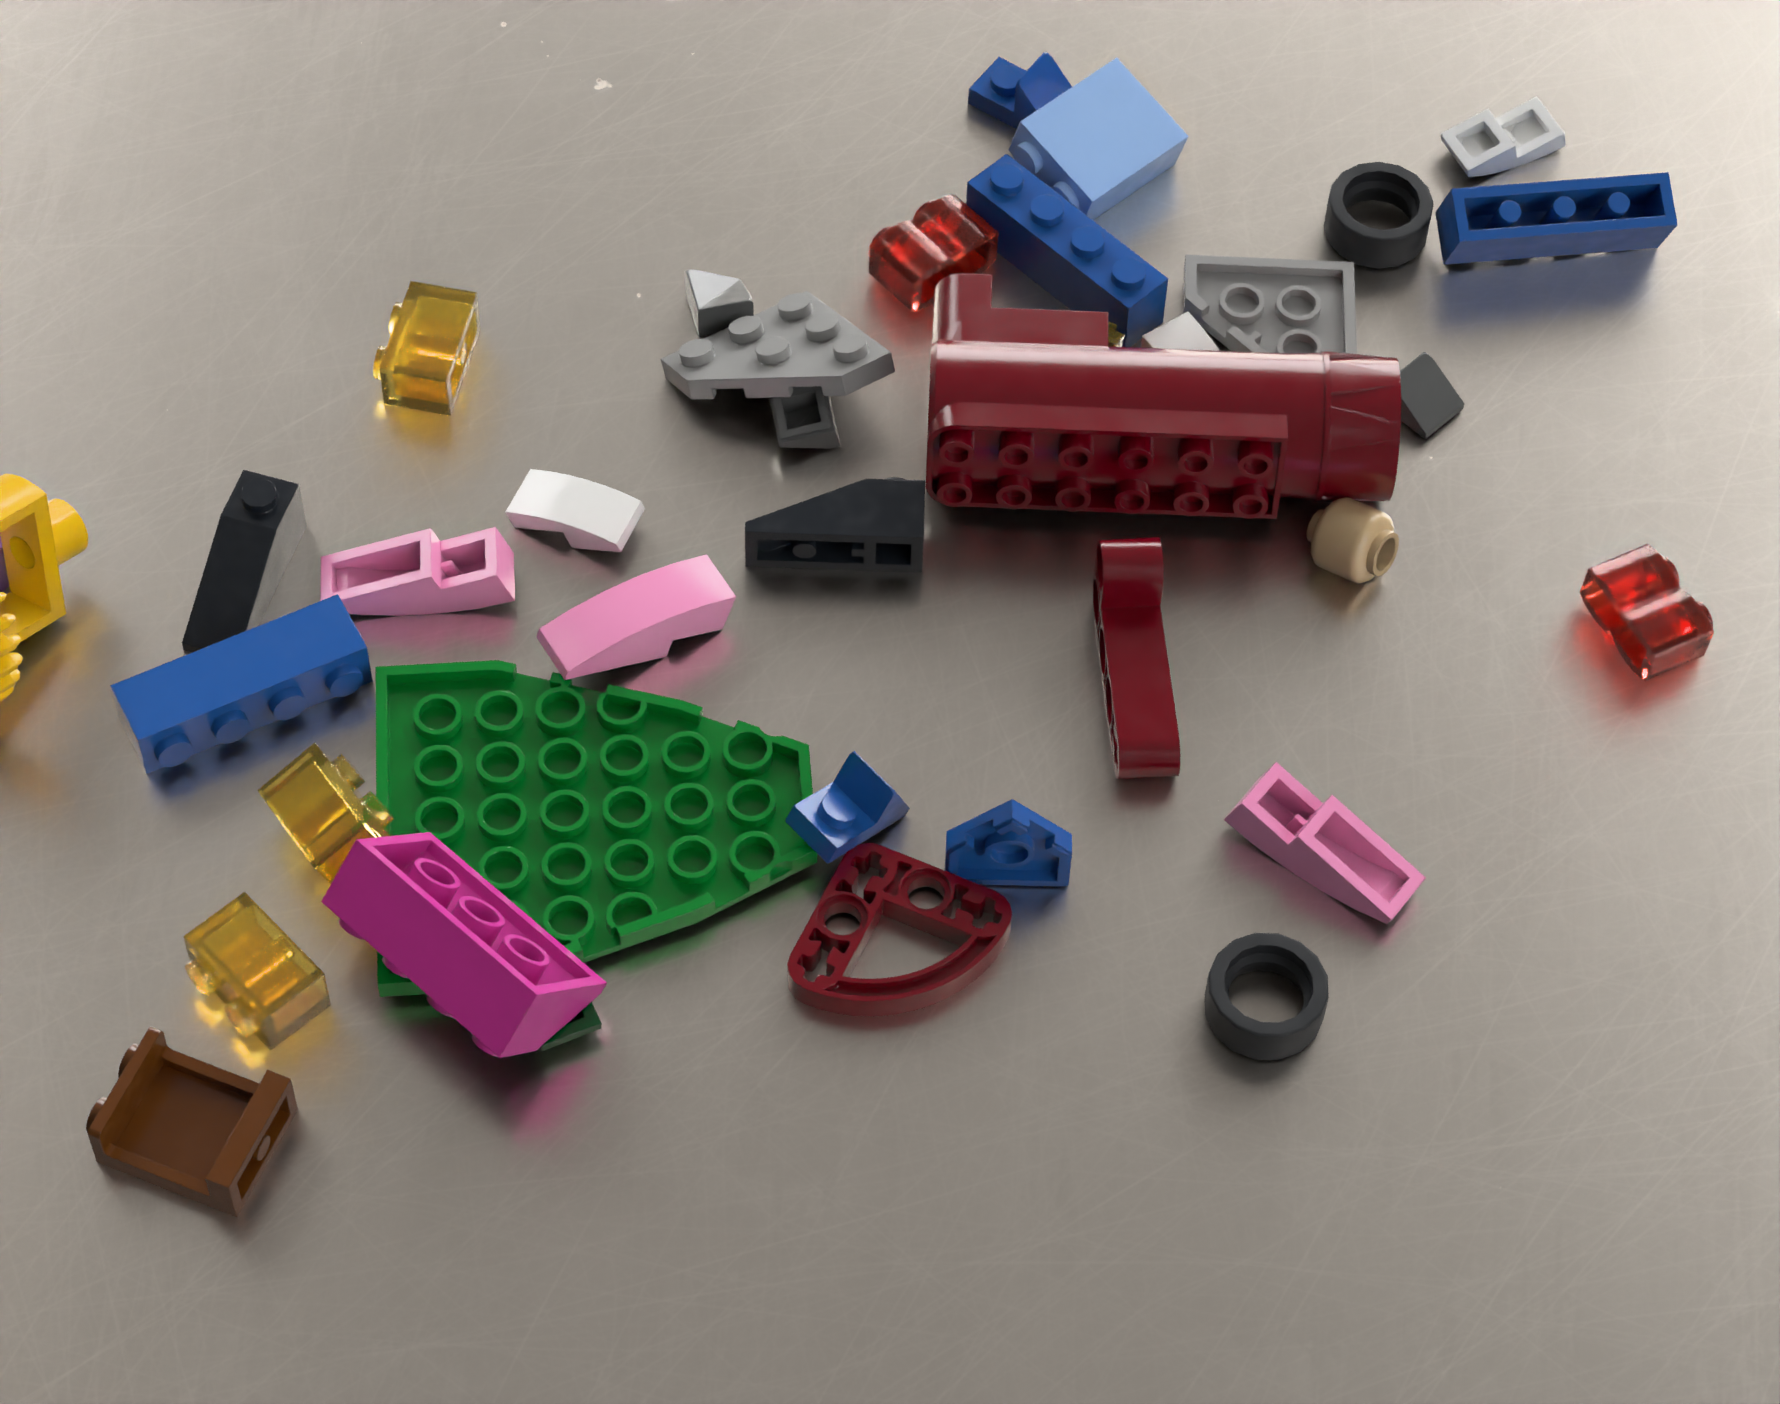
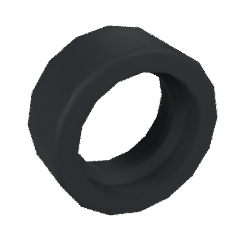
[1324,162,1434,269]
[1205,933,1329,1060]

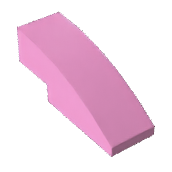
[320,527,515,616]
[536,555,736,680]
[1224,762,1426,924]

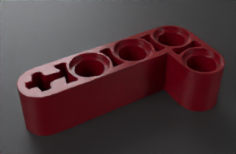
[1093,537,1180,779]

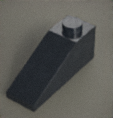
[182,470,307,652]
[745,477,925,572]

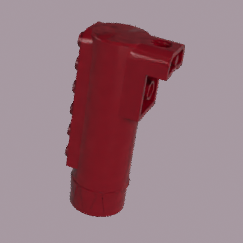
[926,273,1401,519]

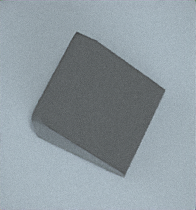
[1400,352,1464,439]

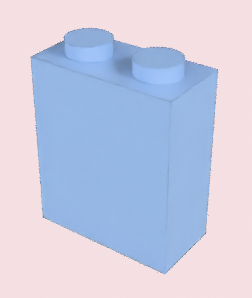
[1009,58,1189,220]

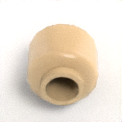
[1307,497,1399,584]

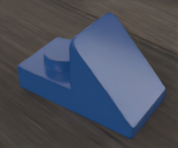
[968,52,1072,129]
[785,751,910,864]

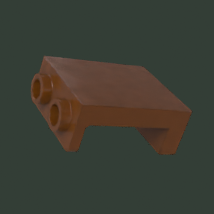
[86,1027,298,1218]

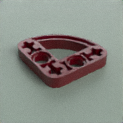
[787,843,1012,1017]

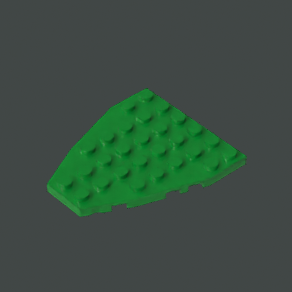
[375,660,817,997]

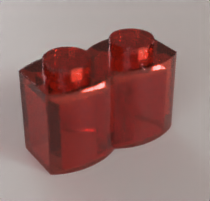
[868,194,999,312]
[1580,544,1714,681]

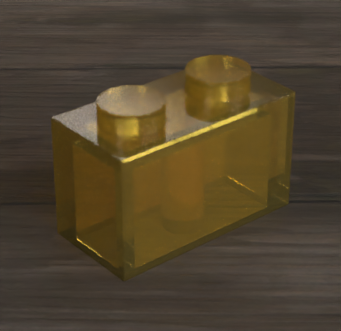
[373,281,481,416]
[257,742,394,884]
[183,892,331,1051]

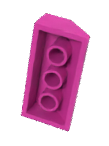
[321,832,607,1058]

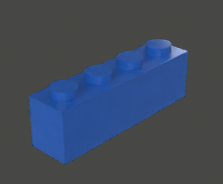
[965,154,1168,347]
[1435,172,1678,265]
[110,594,373,774]

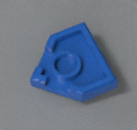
[944,799,1072,887]

